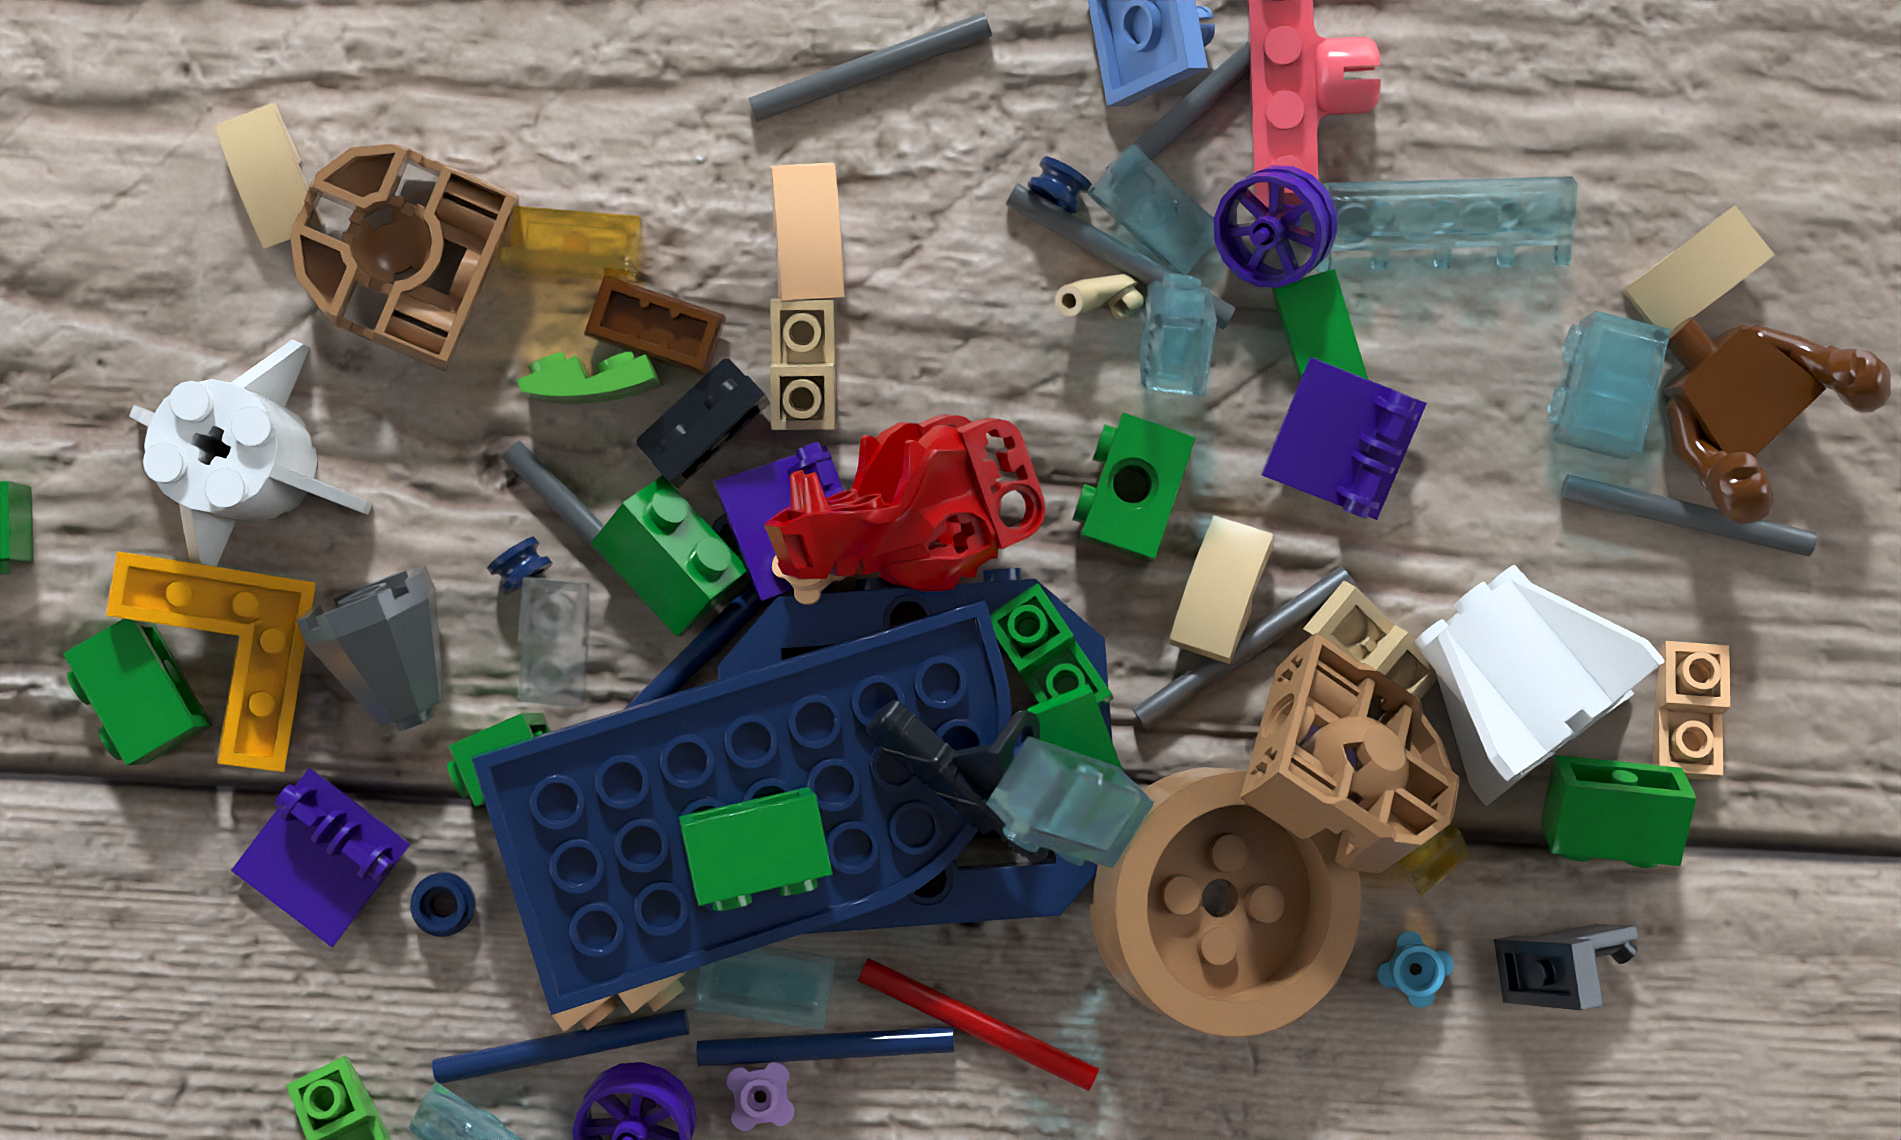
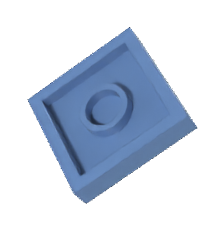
[1088,0,1215,106]

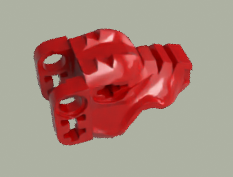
[764,414,1046,592]

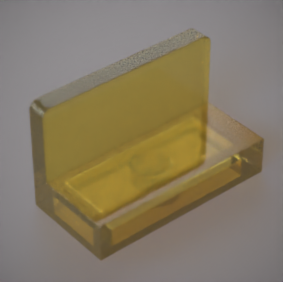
[501,206,643,283]

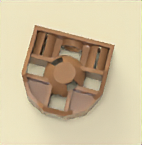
[290,143,519,372]
[1240,632,1460,874]

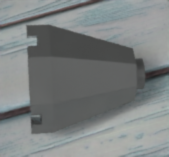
[296,566,443,731]

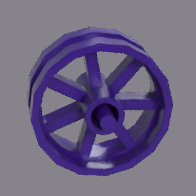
[1213,165,1337,288]
[572,1062,697,1140]

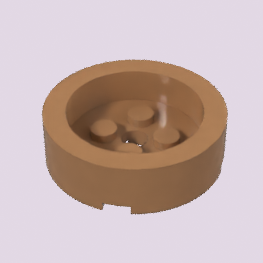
[1089,767,1362,1037]

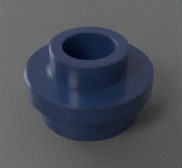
[410,872,476,937]

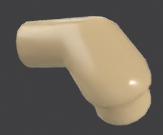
[1055,274,1144,320]

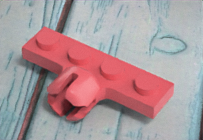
[1247,0,1381,208]

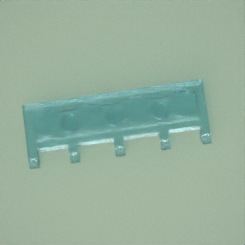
[1316,176,1578,272]

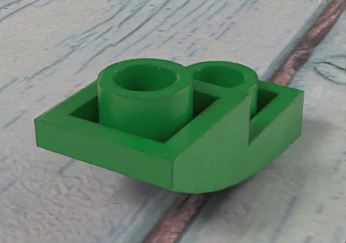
[990,583,1114,708]

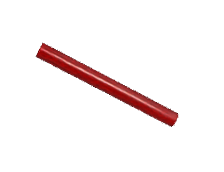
[857,958,1099,1091]

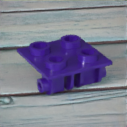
[1261,357,1427,520]
[713,442,845,602]
[231,768,411,947]

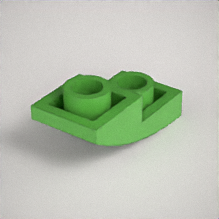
[517,351,662,404]
[286,1056,391,1140]

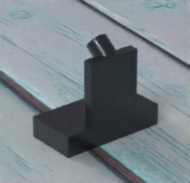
[1494,924,1638,1011]

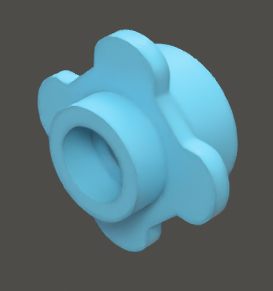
[1377,931,1454,1008]

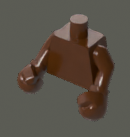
[1661,317,1891,524]

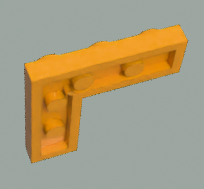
[105,551,316,772]

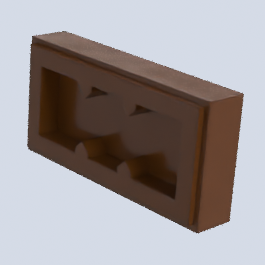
[584,274,726,376]

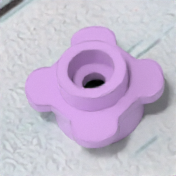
[726,1062,795,1131]

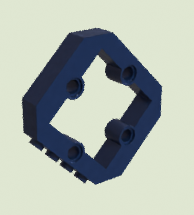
[717,568,1118,934]

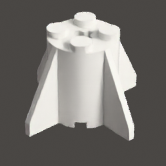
[129,340,373,567]
[1413,565,1665,807]

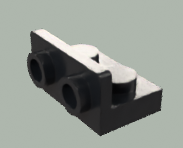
[636,358,770,489]

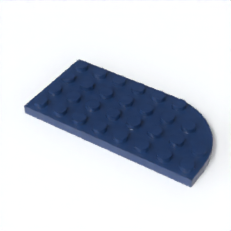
[471,599,1012,1015]

